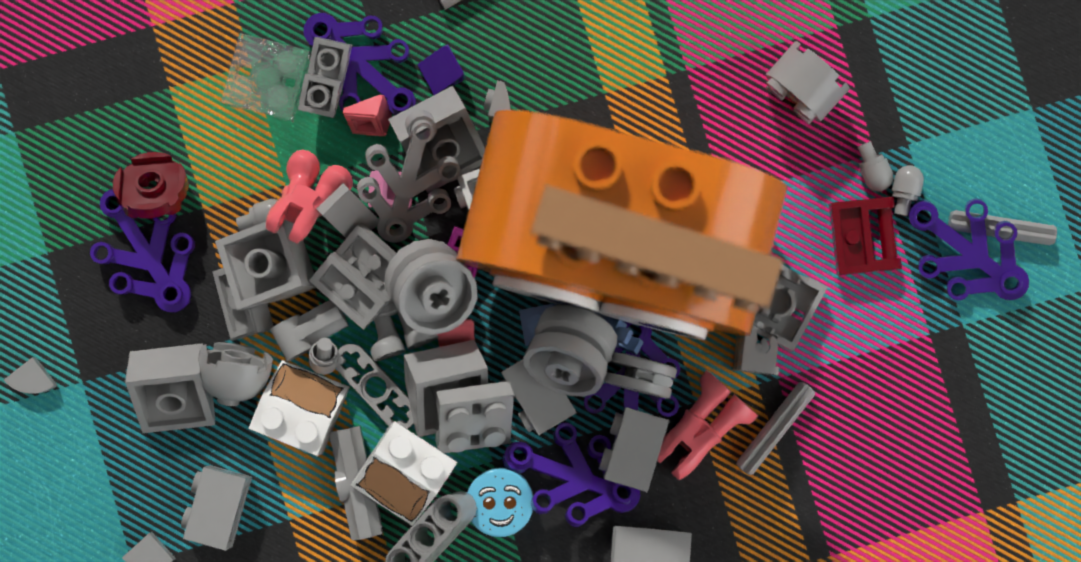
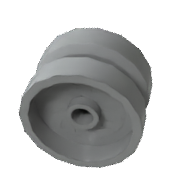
[385,239,477,335]
[524,305,617,396]

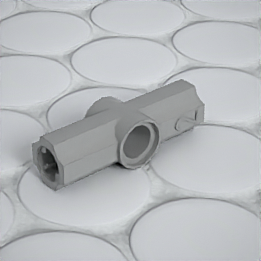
[329,426,383,541]

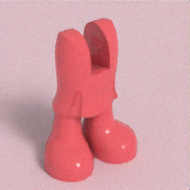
[266,150,353,243]
[657,370,758,480]

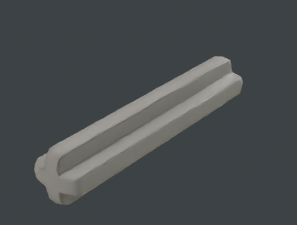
[948,210,1057,245]
[736,382,815,475]

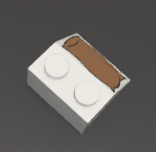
[248,360,350,456]
[350,421,457,526]

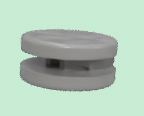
[604,352,677,399]

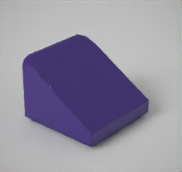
[417,44,466,95]

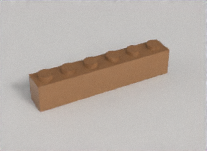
[531,185,783,314]

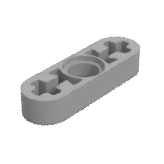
[336,344,414,429]

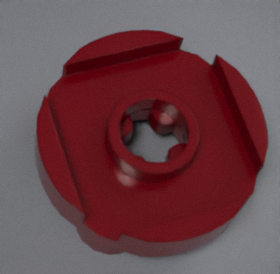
[113,152,189,218]

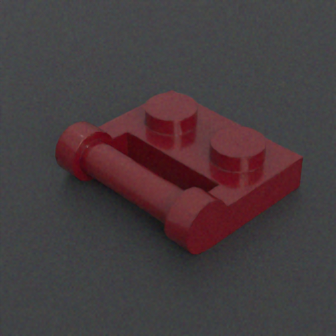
[829,197,902,276]

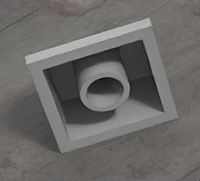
[388,86,485,193]
[215,220,316,310]
[404,340,488,437]
[125,343,215,433]

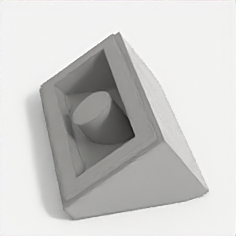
[213,268,273,341]

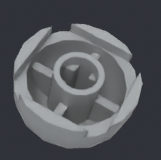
[198,342,273,406]

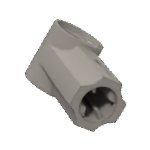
[270,300,349,362]

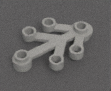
[357,110,460,243]

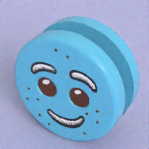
[467,467,533,537]

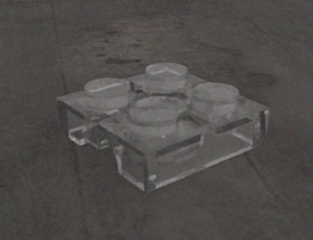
[221,33,311,122]

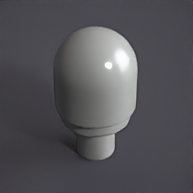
[857,141,894,191]
[892,165,924,216]
[236,199,278,231]
[309,338,339,375]

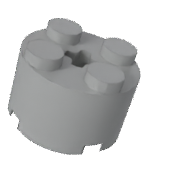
[766,41,850,124]

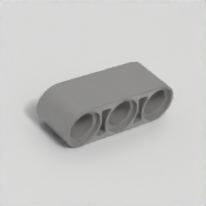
[385,491,477,562]

